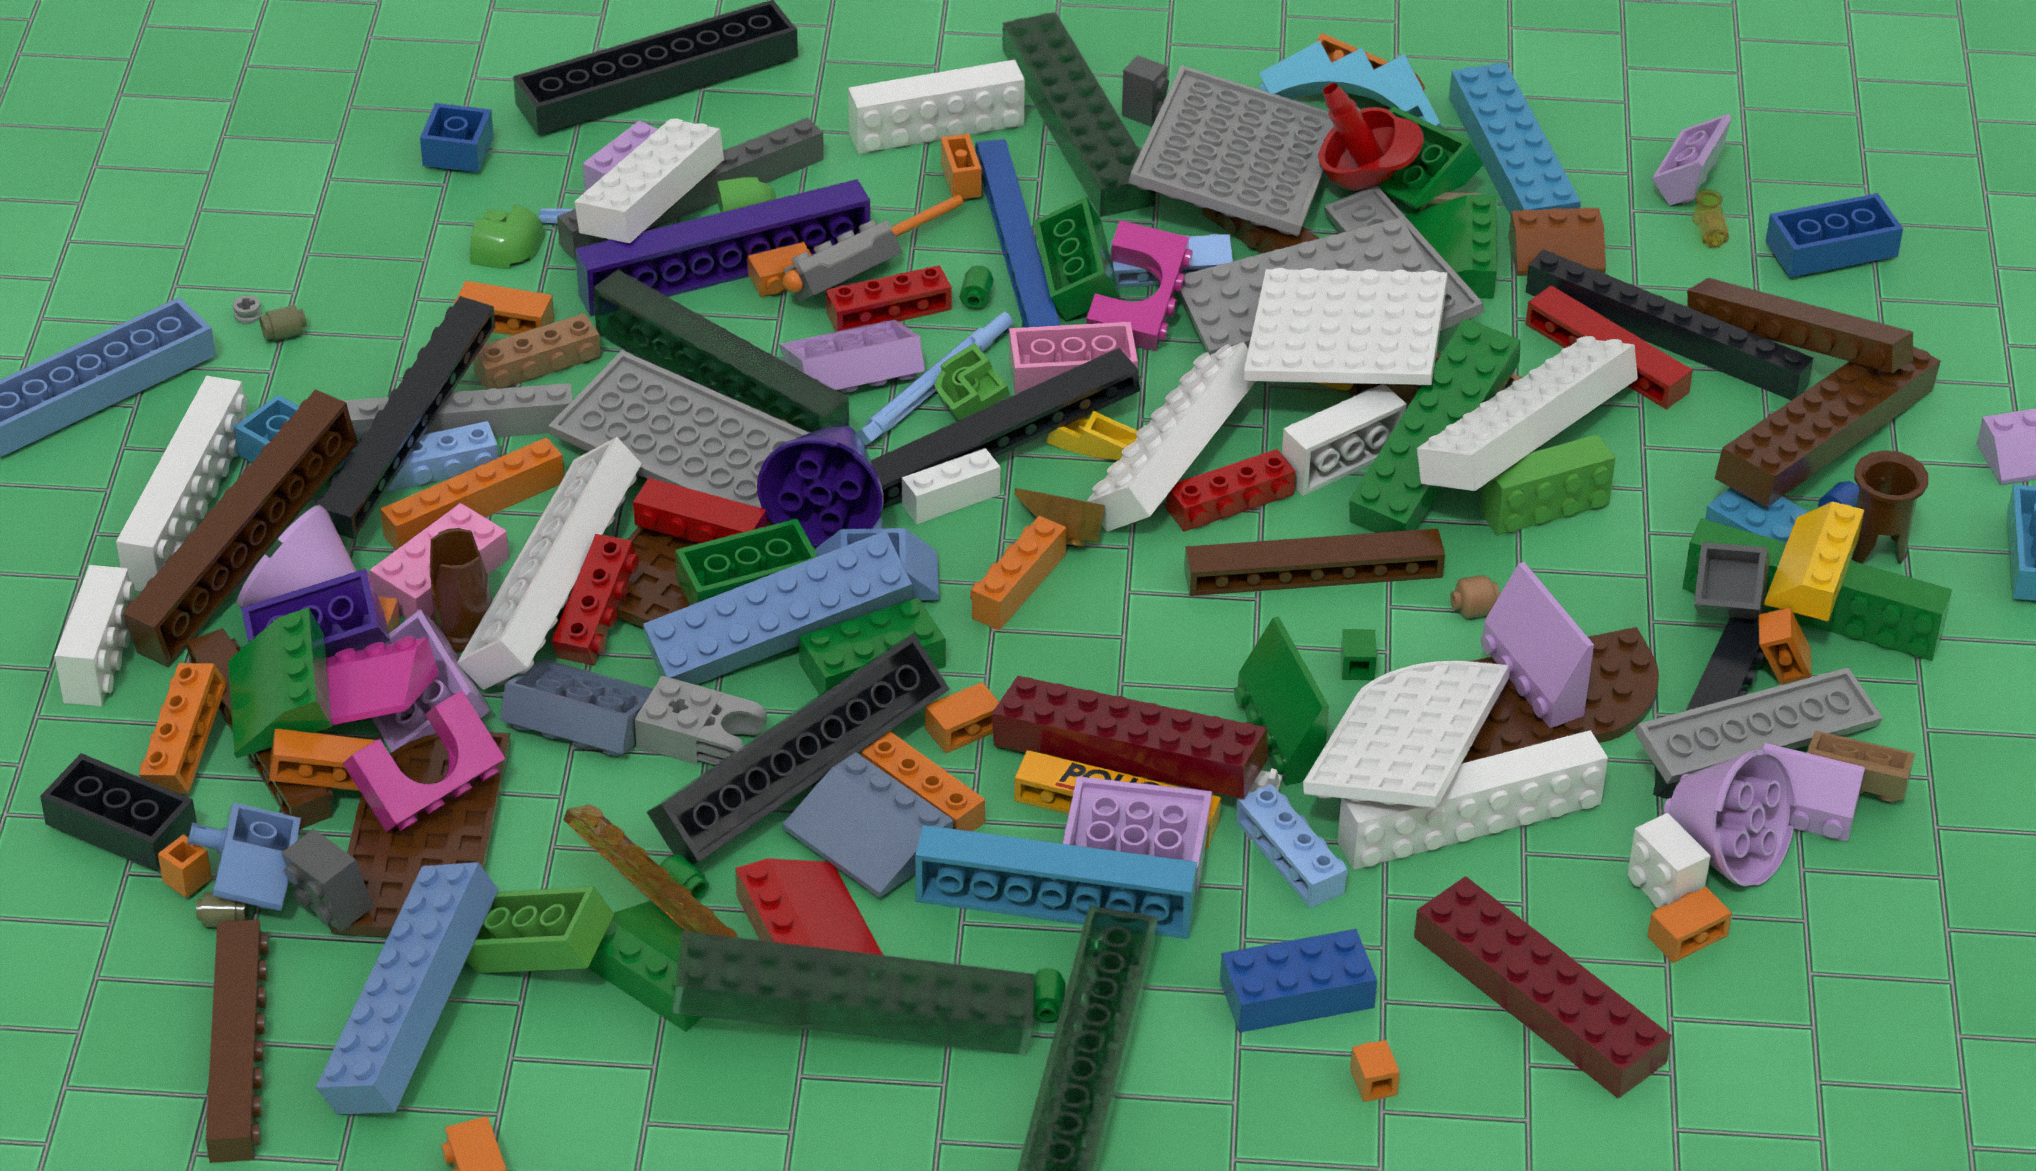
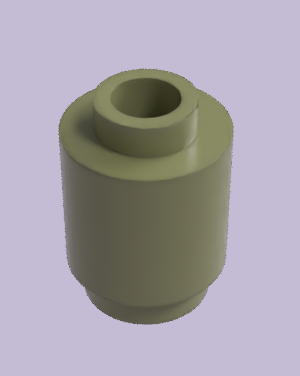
[259,305,307,341]
[196,892,249,927]

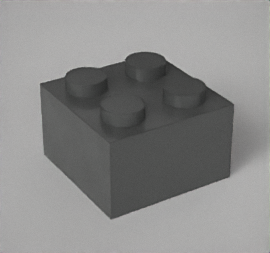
[1694,542,1771,620]
[281,829,373,931]

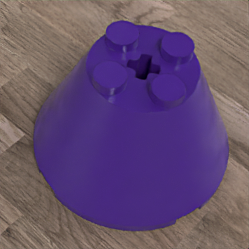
[757,426,884,547]

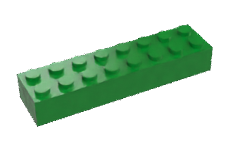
[1349,318,1520,533]
[1682,518,1952,661]

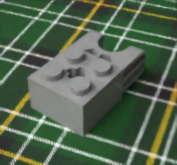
[634,676,767,765]

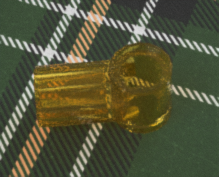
[1693,189,1729,248]

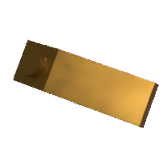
[1014,488,1105,547]

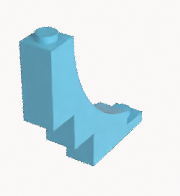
[1259,41,1443,129]

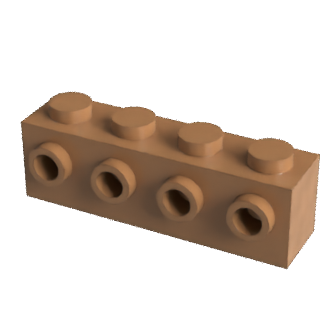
[473,313,601,390]

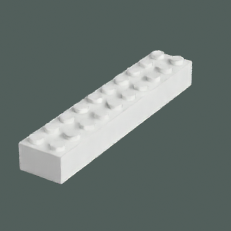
[1417,336,1638,491]
[457,437,642,690]

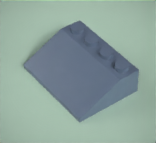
[500,660,653,756]
[782,752,953,898]

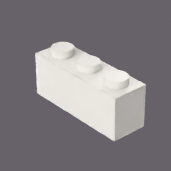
[902,448,1000,524]

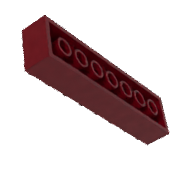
[992,676,1268,799]
[1414,876,1671,1099]

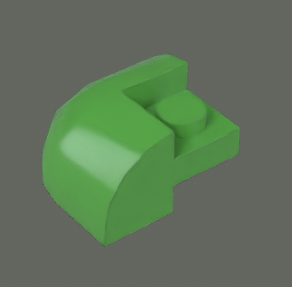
[717,177,777,213]
[470,204,545,269]
[934,343,1010,420]

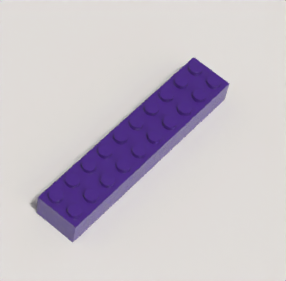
[575,179,871,317]

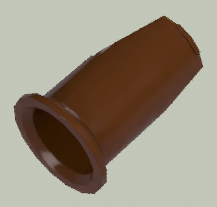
[1851,450,1928,564]
[430,528,492,653]

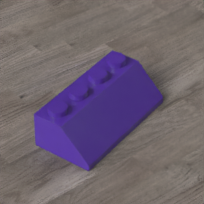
[241,569,390,657]

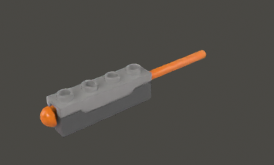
[783,195,963,302]

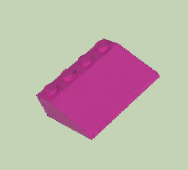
[326,636,439,725]

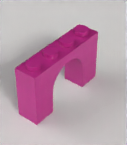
[1086,220,1193,352]
[343,690,506,833]

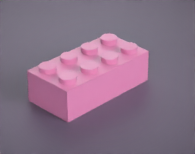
[1009,322,1138,395]
[369,503,509,619]

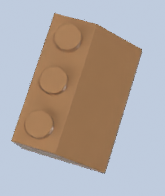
[1807,731,1915,802]

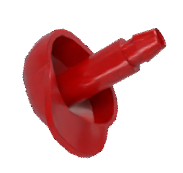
[1318,83,1424,191]

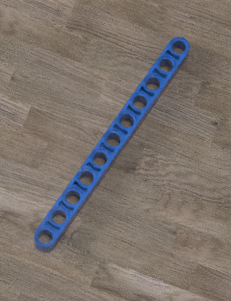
[975,139,1060,328]

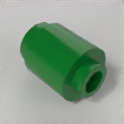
[960,265,994,309]
[658,854,709,903]
[1030,968,1066,1022]

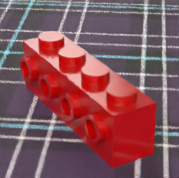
[826,265,952,332]
[1166,449,1296,532]
[633,478,767,543]
[552,534,639,665]

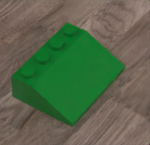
[1377,106,1484,209]
[1405,194,1497,299]
[228,608,332,758]
[1234,616,1329,786]
[588,900,756,1032]

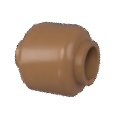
[1450,575,1500,619]

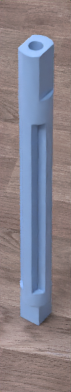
[856,311,1013,446]

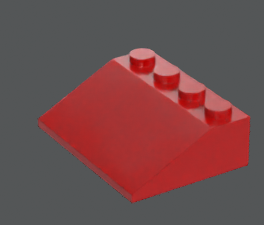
[735,858,884,992]

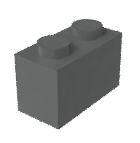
[1122,55,1169,127]

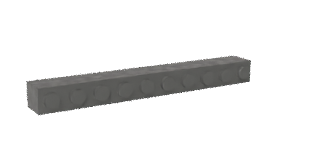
[557,117,824,260]

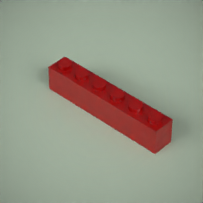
[1525,286,1693,410]

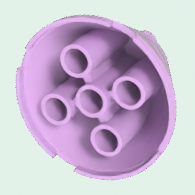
[237,505,357,608]
[1664,750,1796,887]

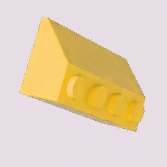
[1764,502,1864,621]

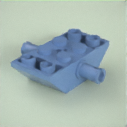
[814,518,939,600]
[187,802,301,911]

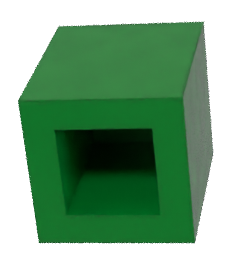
[1340,629,1377,680]

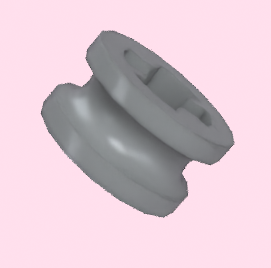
[233,295,261,324]

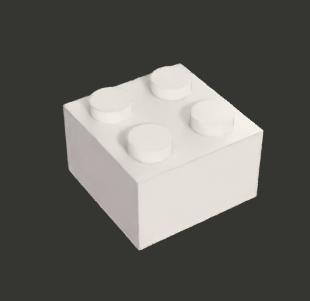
[1628,813,1711,908]

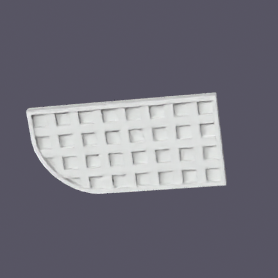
[1303,661,1510,809]

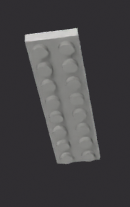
[1324,186,1485,332]
[1633,667,1883,784]

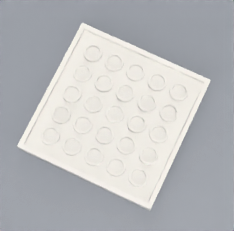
[1244,268,1448,385]

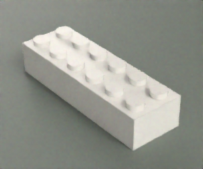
[848,60,1025,154]
[574,119,724,243]

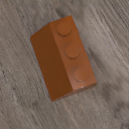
[1508,207,1606,276]

